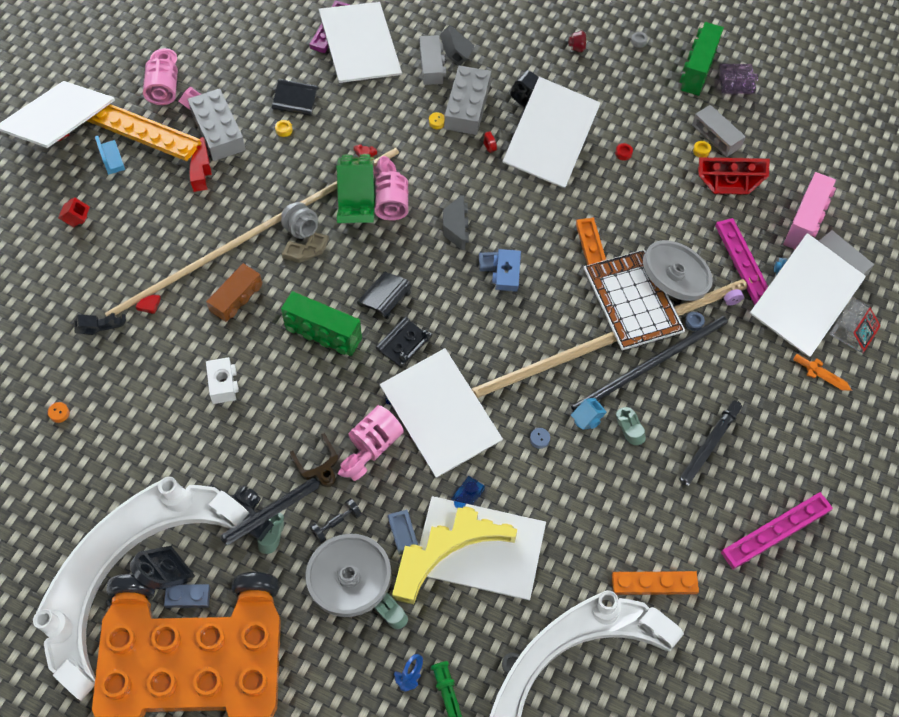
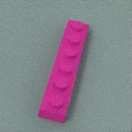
[715,218,768,305]
[721,492,833,570]

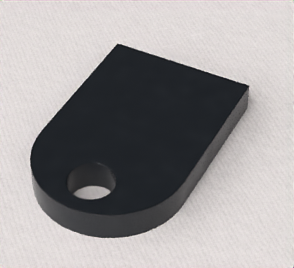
[130,546,195,589]

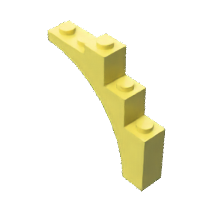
[392,507,517,605]

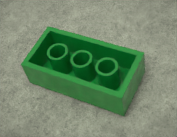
[679,22,724,96]
[281,291,362,356]

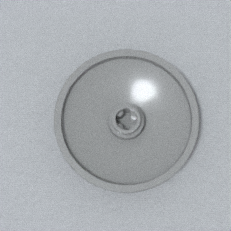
[643,240,713,301]
[306,534,392,617]

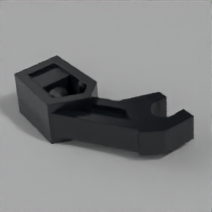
[74,313,126,335]

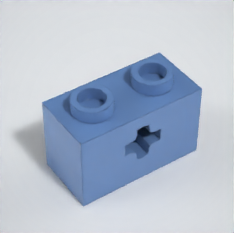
[492,249,521,291]

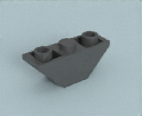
[443,195,469,250]

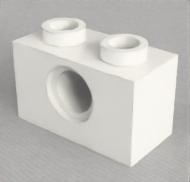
[206,357,239,404]

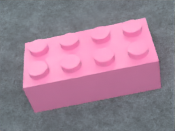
[783,172,836,249]

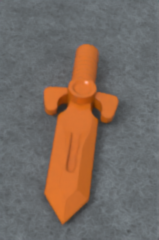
[793,354,852,391]

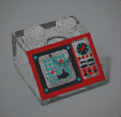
[830,297,881,354]

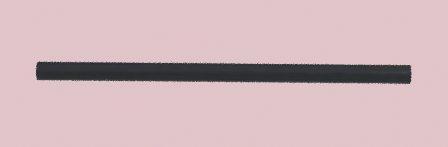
[571,316,728,412]

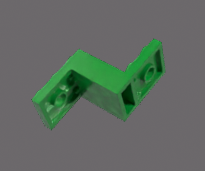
[336,154,375,223]

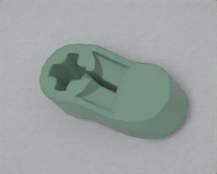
[616,407,646,445]
[257,513,284,554]
[374,593,408,629]

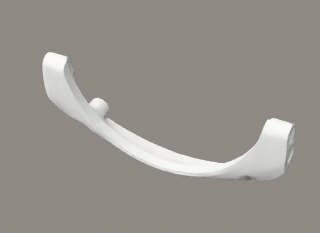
[33,477,249,701]
[490,590,684,717]

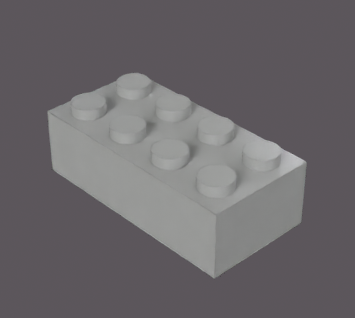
[444,65,491,135]
[188,88,246,161]

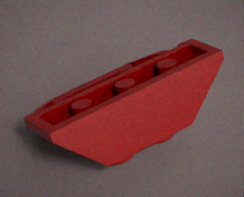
[698,157,770,194]

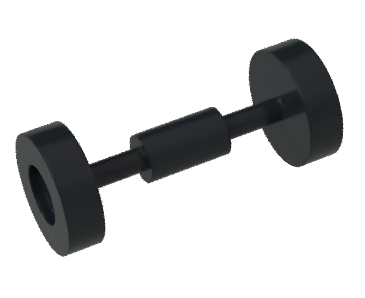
[309,498,362,543]

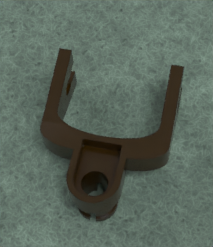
[289,433,338,487]

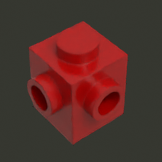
[58,197,90,228]

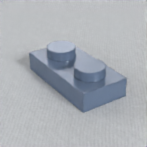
[164,584,210,608]

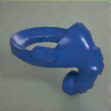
[394,654,423,692]

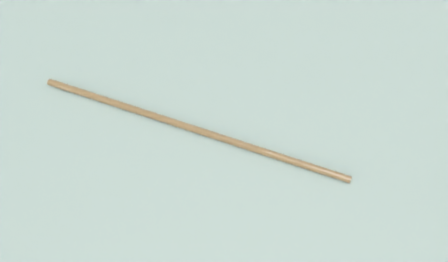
[105,148,399,317]

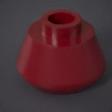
[568,30,586,53]

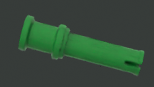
[430,661,462,717]

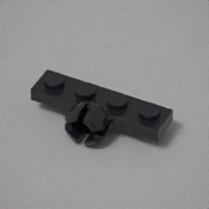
[209,484,274,541]

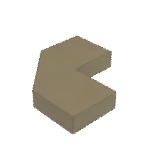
[282,232,329,263]

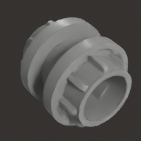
[281,202,318,239]

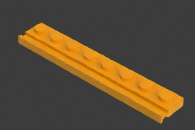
[87,104,201,161]

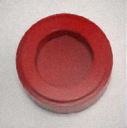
[615,143,633,161]

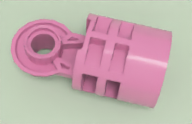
[143,48,178,105]
[374,156,408,220]
[338,405,403,481]

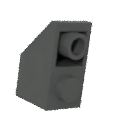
[440,25,475,66]

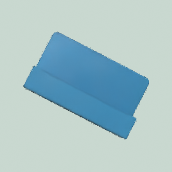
[95,136,125,175]

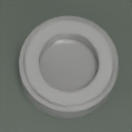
[631,32,648,48]

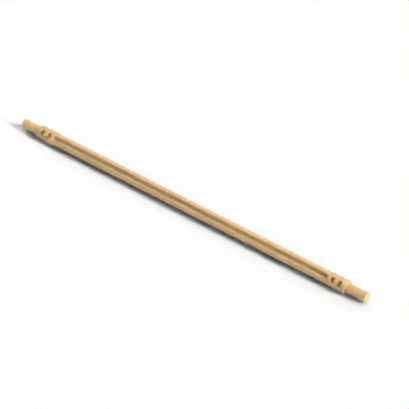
[471,275,759,398]

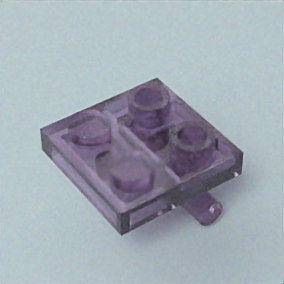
[718,64,758,94]

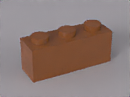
[206,263,262,322]

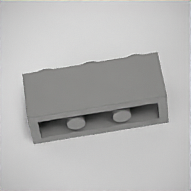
[420,35,446,85]
[692,105,745,157]
[819,230,874,276]

